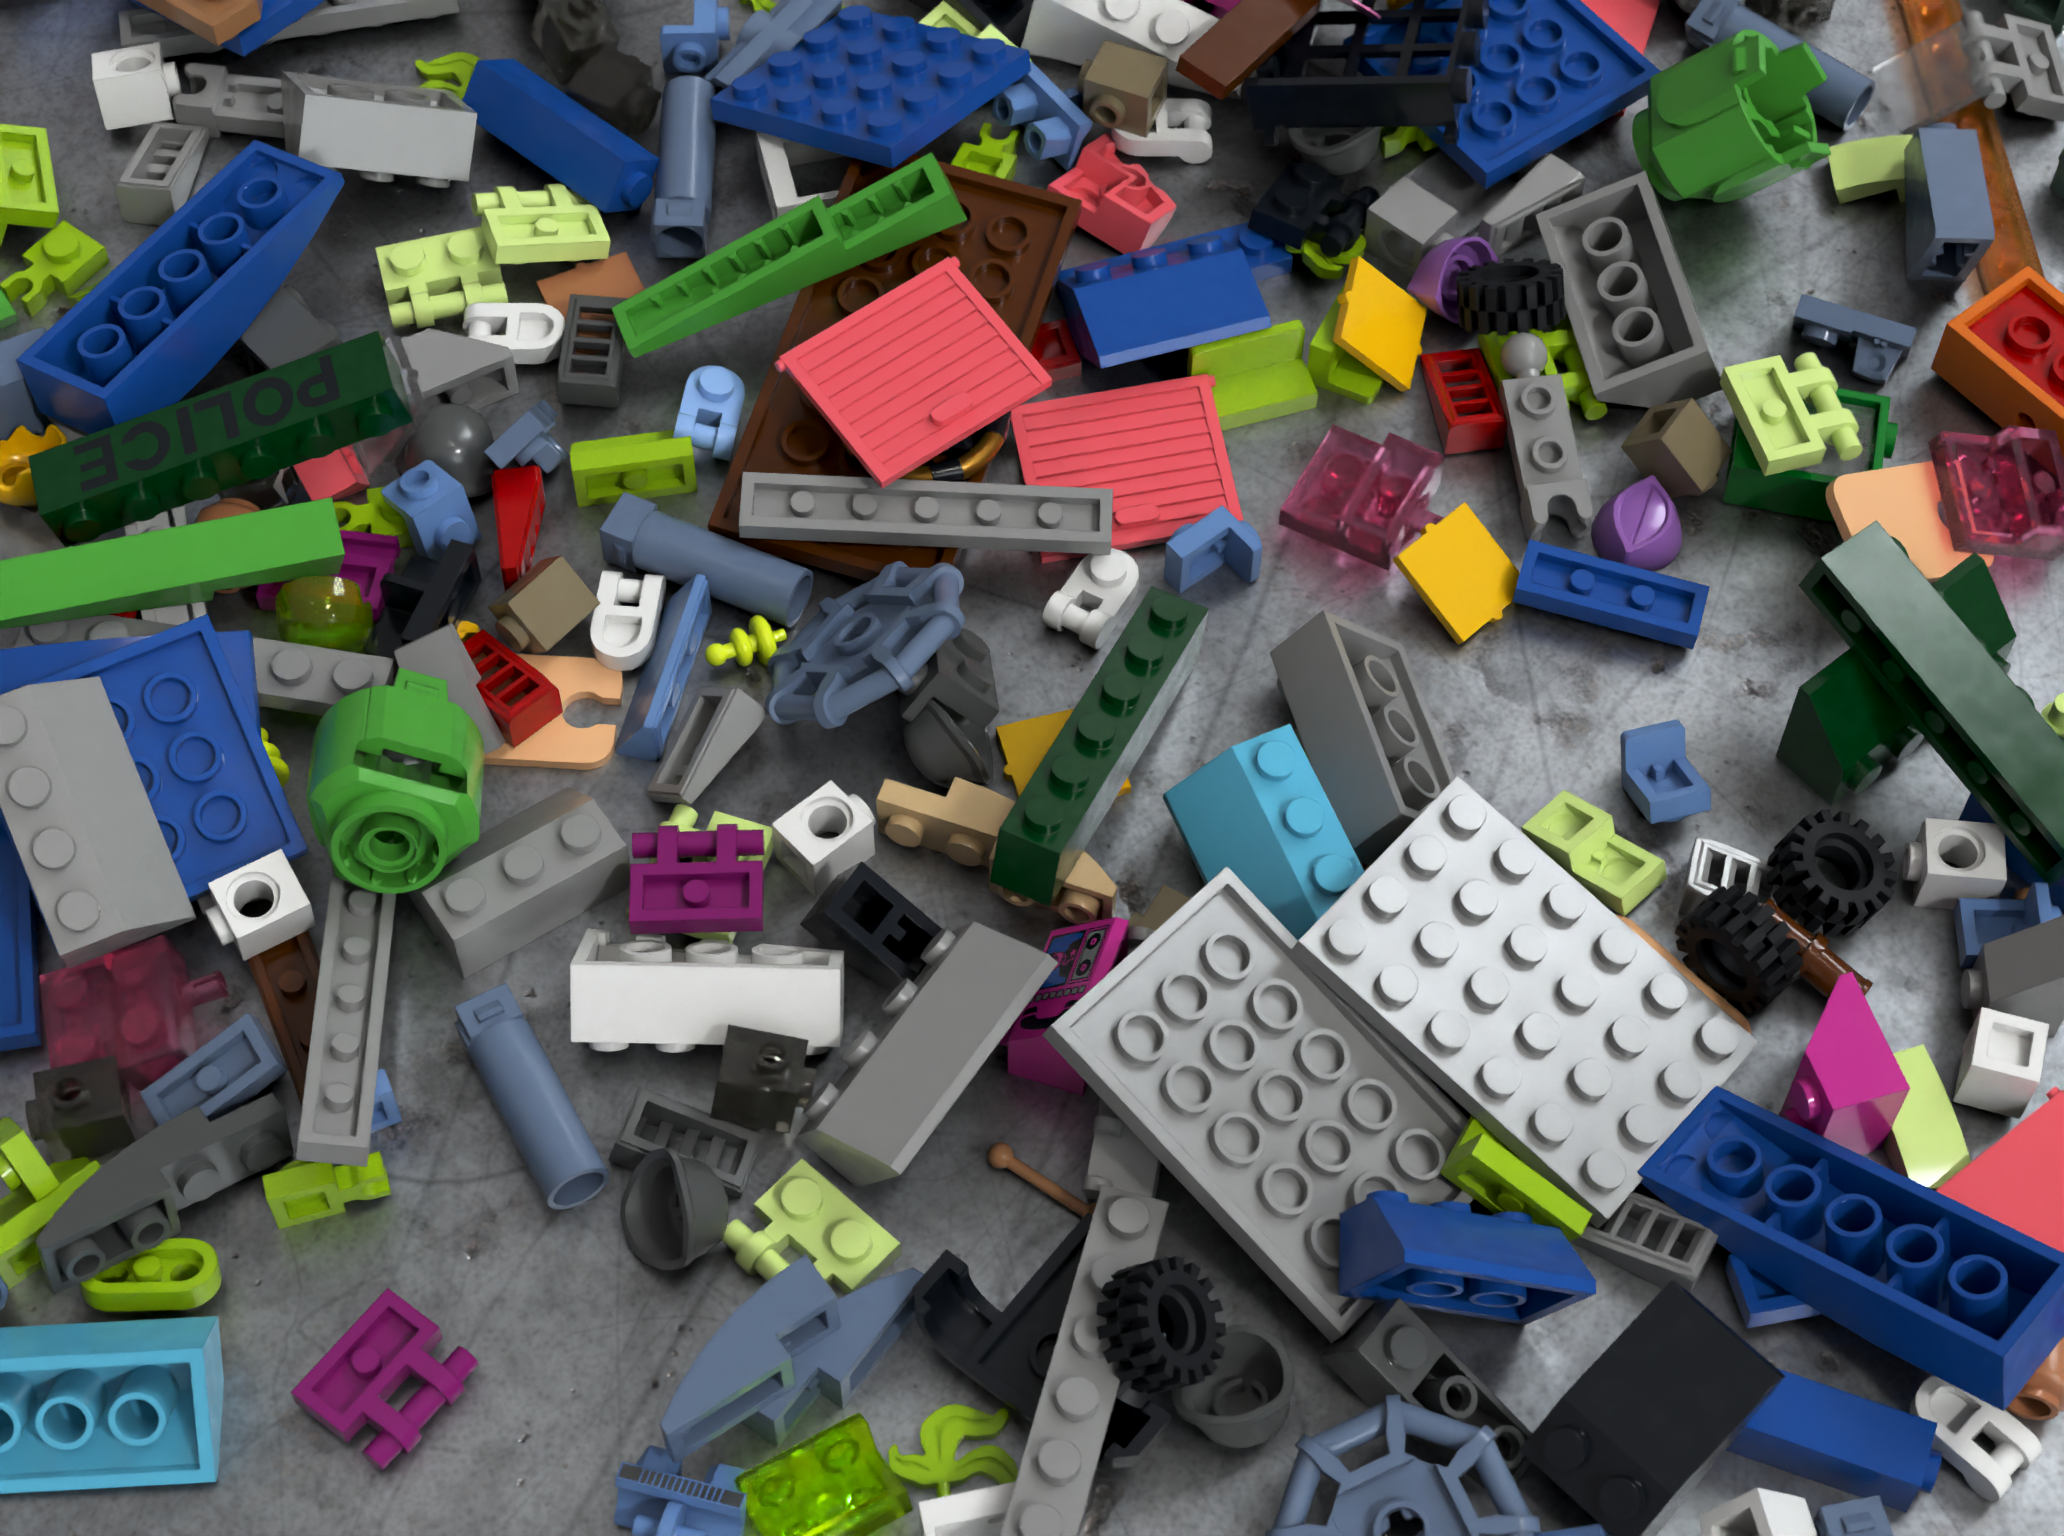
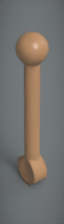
[987,1142,1097,1218]

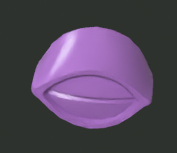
[1407,236,1498,323]
[1591,475,1682,571]

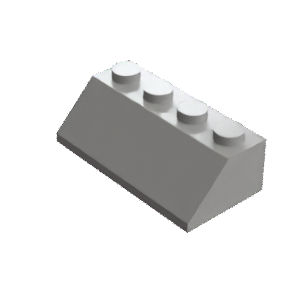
[1535,171,1722,408]
[1270,610,1455,866]
[0,676,197,969]
[796,921,1058,1188]

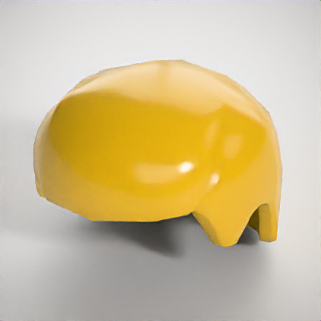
[0,424,68,508]

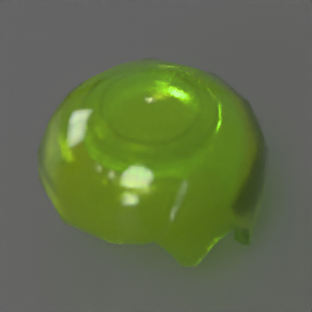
[276,575,374,653]

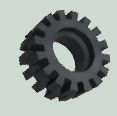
[1456,258,1566,335]
[1766,809,1897,937]
[1675,886,1803,1013]
[1096,1256,1226,1394]

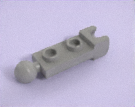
[173,63,285,138]
[1498,332,1593,542]

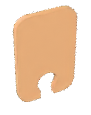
[1825,460,1994,583]
[472,653,624,770]

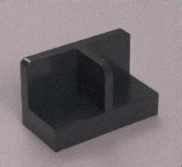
[364,539,482,668]

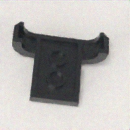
[913,1212,1171,1469]

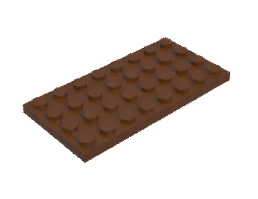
[708,154,1082,581]

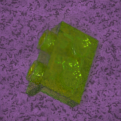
[735,1413,914,1536]

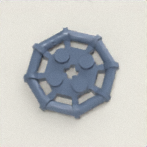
[765,561,965,729]
[1265,1394,1541,1536]

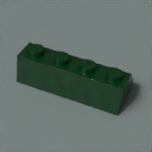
[1776,552,2017,806]

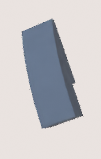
[660,1254,841,1464]
[741,1267,924,1448]

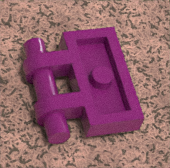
[629,824,765,934]
[291,1288,479,1471]

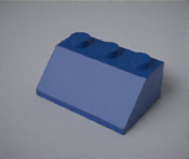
[1059,235,1272,369]
[1339,1190,1596,1325]

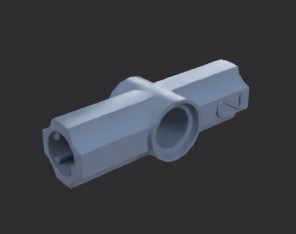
[703,0,842,93]

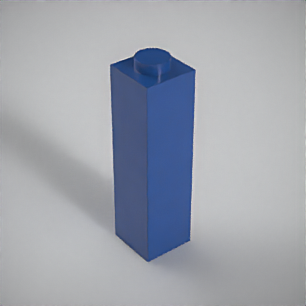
[462,59,660,213]
[1726,1368,1942,1513]

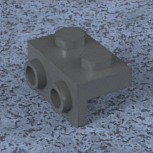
[896,628,1000,729]

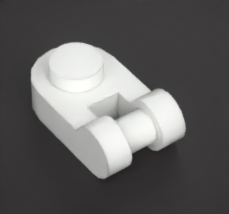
[1110,99,1213,164]
[463,303,565,364]
[1042,548,1139,650]
[590,571,666,671]
[1910,1375,2043,1502]

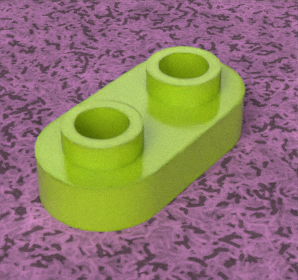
[79,1238,222,1312]

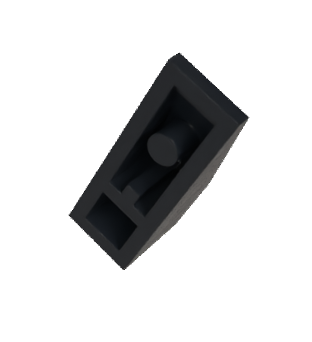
[800,861,942,992]

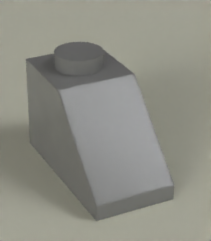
[388,328,520,431]
[1961,915,2064,1037]

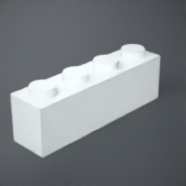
[1021,0,1256,101]
[570,928,844,1055]

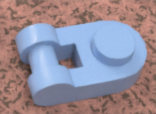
[673,365,745,461]

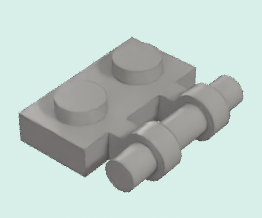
[1959,11,2064,122]

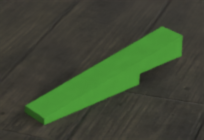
[611,152,968,358]
[0,497,345,629]

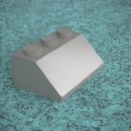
[281,71,478,188]
[406,787,630,979]

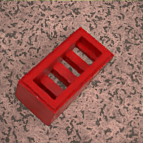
[1420,348,1507,455]
[491,465,546,591]
[463,629,563,748]

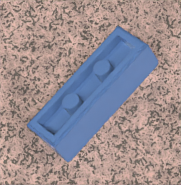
[615,574,712,763]

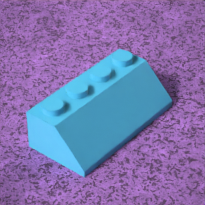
[1163,724,1365,940]
[0,1316,224,1494]

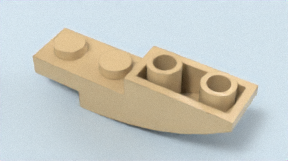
[876,777,1117,925]

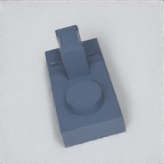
[1792,294,1917,385]
[484,399,568,473]
[140,1013,288,1126]

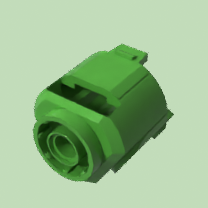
[1632,29,1831,202]
[306,668,485,894]

